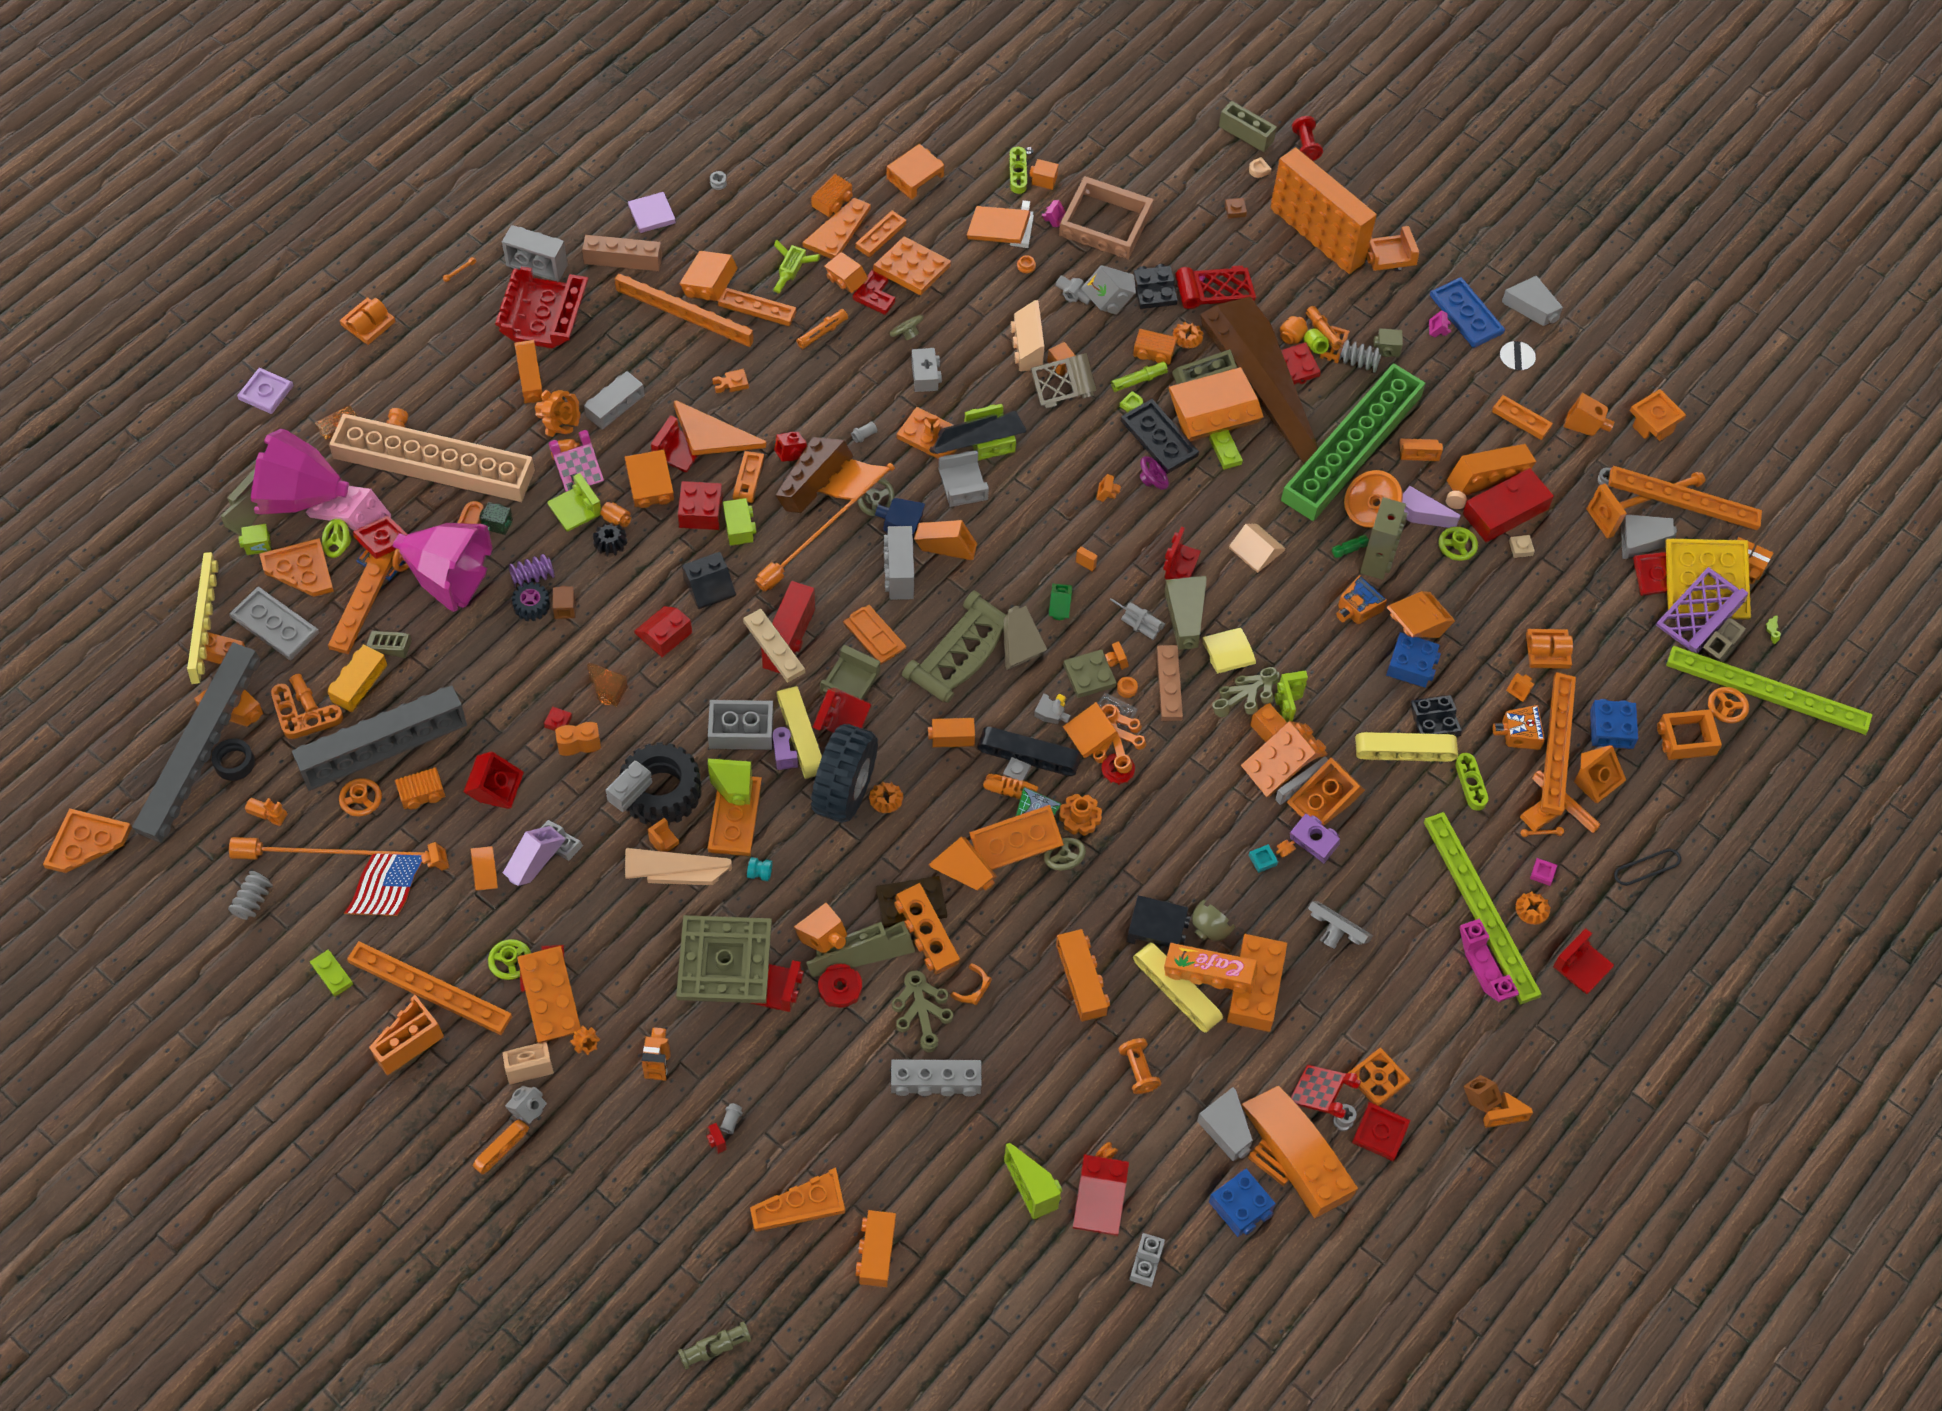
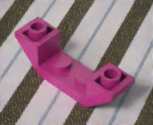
[1460,919,1519,1002]

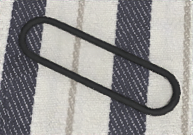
[1614,848,1681,886]

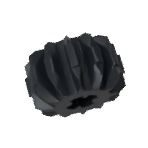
[593,522,627,557]

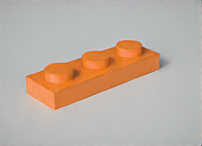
[855,210,906,258]
[1492,395,1553,440]

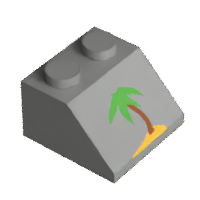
[1082,265,1136,315]

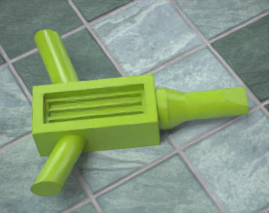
[773,239,820,294]

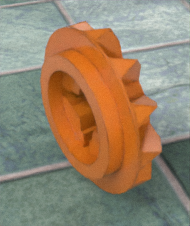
[1173,322,1203,348]
[869,781,903,813]
[1515,892,1551,925]

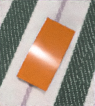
[470,846,498,891]

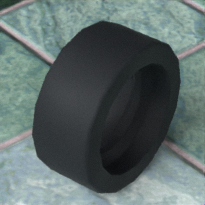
[211,738,255,781]

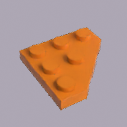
[260,538,334,597]
[43,808,132,873]

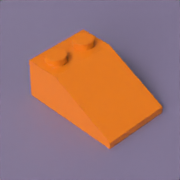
[1287,758,1365,826]

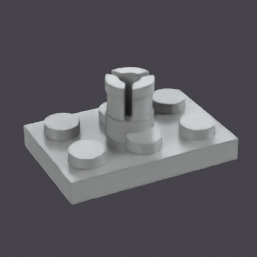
[1308,901,1374,949]

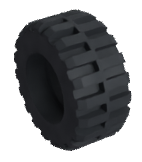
[620,742,702,826]

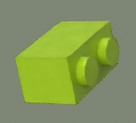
[723,498,757,546]

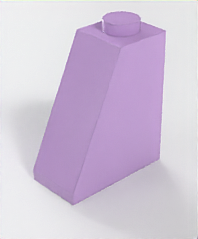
[503,826,565,886]

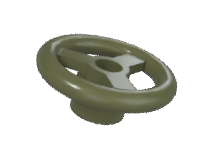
[890,315,924,341]
[857,478,895,516]
[1044,838,1086,871]

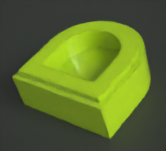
[1120,391,1143,412]

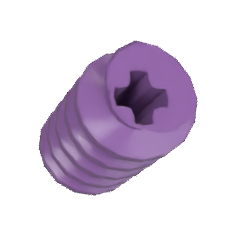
[509,554,555,588]

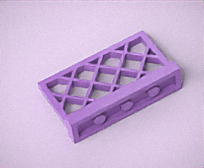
[1656,567,1748,654]

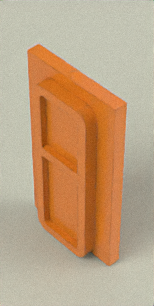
[843,605,906,665]

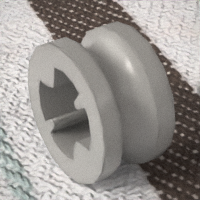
[710,171,727,190]
[1597,468,1611,488]

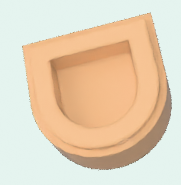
[1249,157,1271,178]

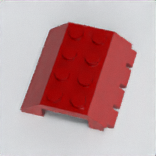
[495,266,588,348]

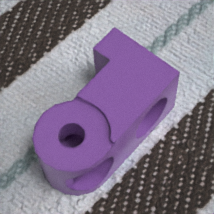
[773,727,798,770]

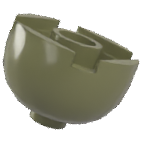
[1192,900,1236,941]

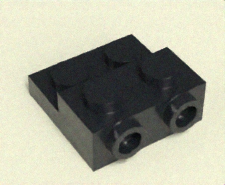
[1133,264,1178,309]

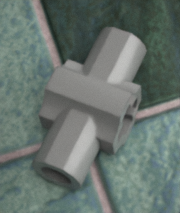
[1055,275,1091,305]

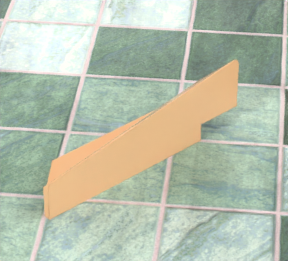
[625,848,732,885]

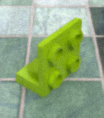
[548,473,601,532]
[1275,671,1308,723]

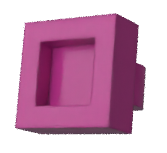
[1042,200,1066,227]
[1429,310,1451,337]

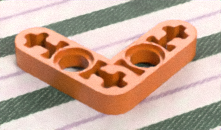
[271,684,343,739]

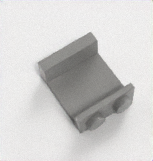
[938,450,989,507]

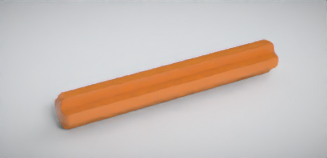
[1532,770,1601,833]

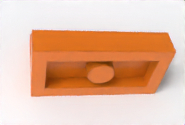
[1399,438,1443,461]

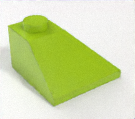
[708,759,753,805]

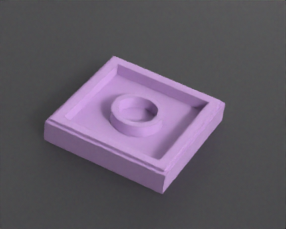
[628,192,676,233]
[237,368,293,414]

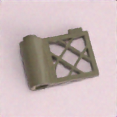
[1031,353,1097,409]

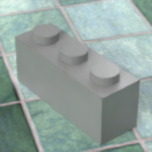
[584,371,645,430]

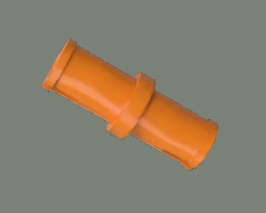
[289,674,319,713]

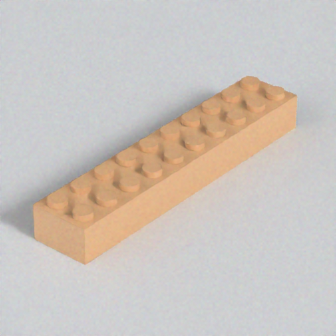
[329,413,535,502]

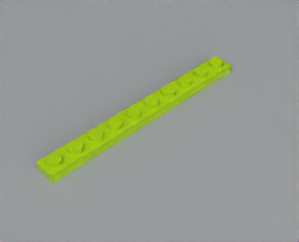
[1666,646,1872,735]
[1424,812,1541,1005]

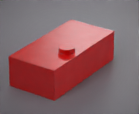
[1463,468,1554,542]
[761,581,815,674]

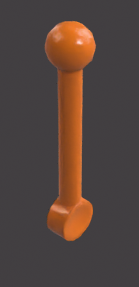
[443,257,476,282]
[1520,827,1564,837]

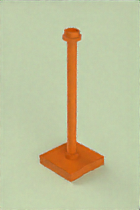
[1586,472,1705,539]

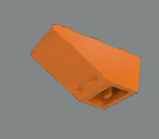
[1387,591,1455,638]

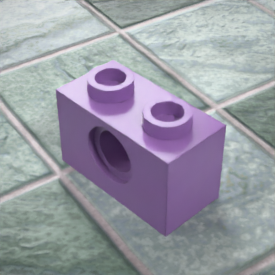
[1290,814,1340,864]

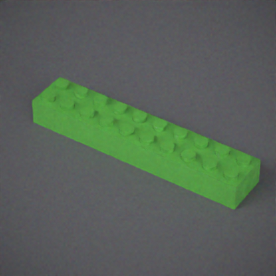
[1281,363,1426,522]

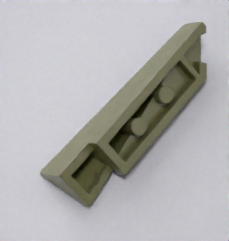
[221,468,259,536]
[807,921,915,977]

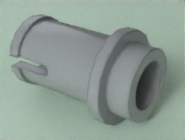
[851,422,877,443]
[720,1103,743,1134]

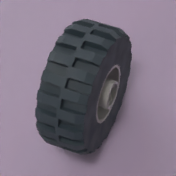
[811,724,878,823]

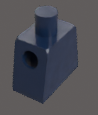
[875,498,925,539]

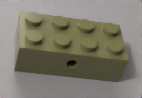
[1360,497,1408,580]

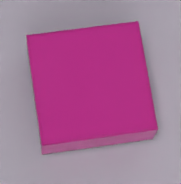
[1530,858,1557,886]

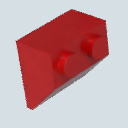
[634,606,692,658]
[464,751,524,809]

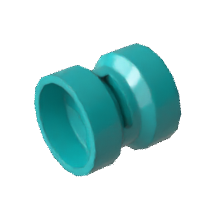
[747,857,773,882]

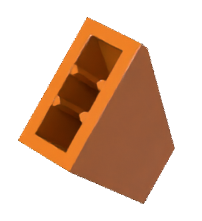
[514,340,543,403]
[914,520,977,560]
[194,688,264,727]
[929,837,997,891]

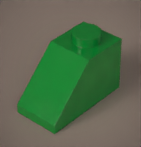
[1049,583,1072,620]

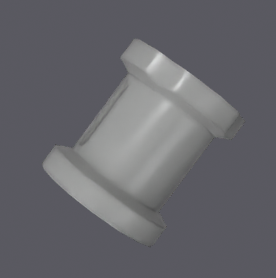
[1333,1104,1357,1131]

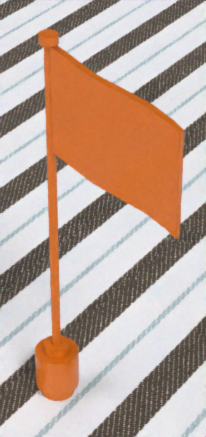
[754,459,895,592]

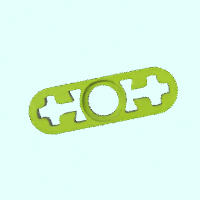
[1009,147,1027,194]
[1455,753,1488,811]

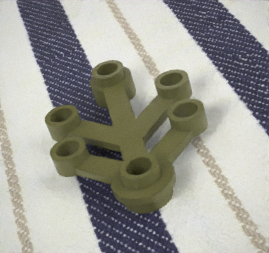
[1212,667,1280,717]
[892,971,953,1052]

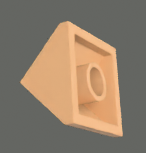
[1229,524,1286,573]
[503,1041,554,1085]

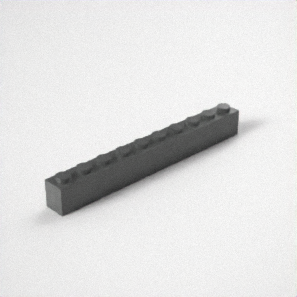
[132,642,260,843]

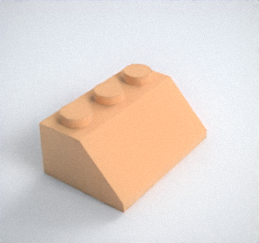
[1011,300,1044,371]

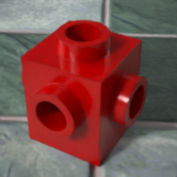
[774,432,807,462]

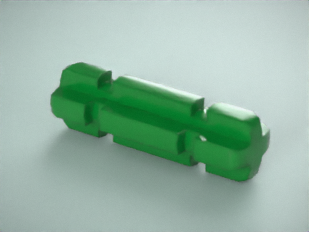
[1332,535,1369,558]

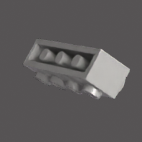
[891,1060,981,1096]

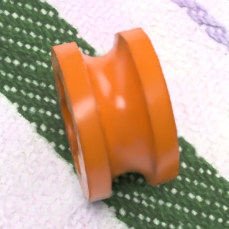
[1095,1142,1118,1159]

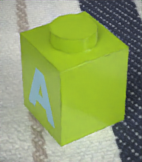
[239,524,271,555]

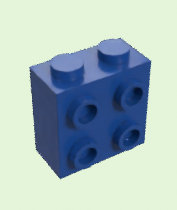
[1386,632,1441,688]
[1590,699,1638,749]
[1209,1169,1276,1237]

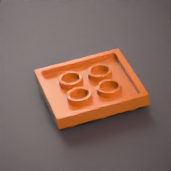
[873,236,951,296]

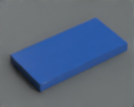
[1430,277,1505,348]

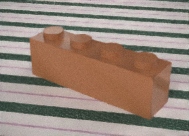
[582,235,662,271]

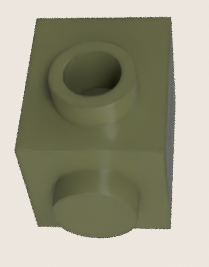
[1373,329,1403,357]

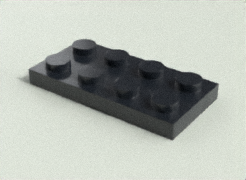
[1121,399,1199,474]

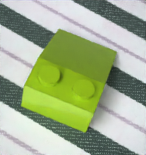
[1004,1143,1062,1220]

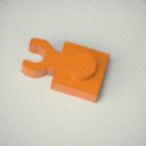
[713,369,749,393]

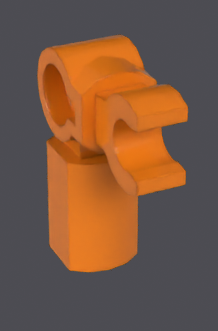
[245,797,288,826]

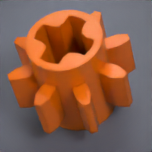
[570,1026,600,1055]

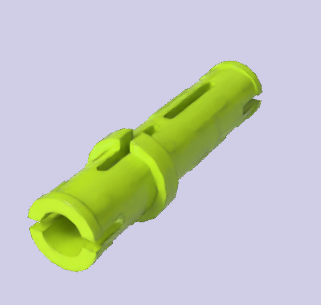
[1111,361,1168,392]

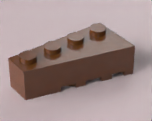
[776,437,854,513]

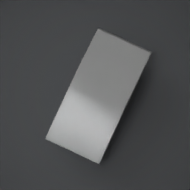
[541,820,583,861]
[1129,1233,1165,1287]

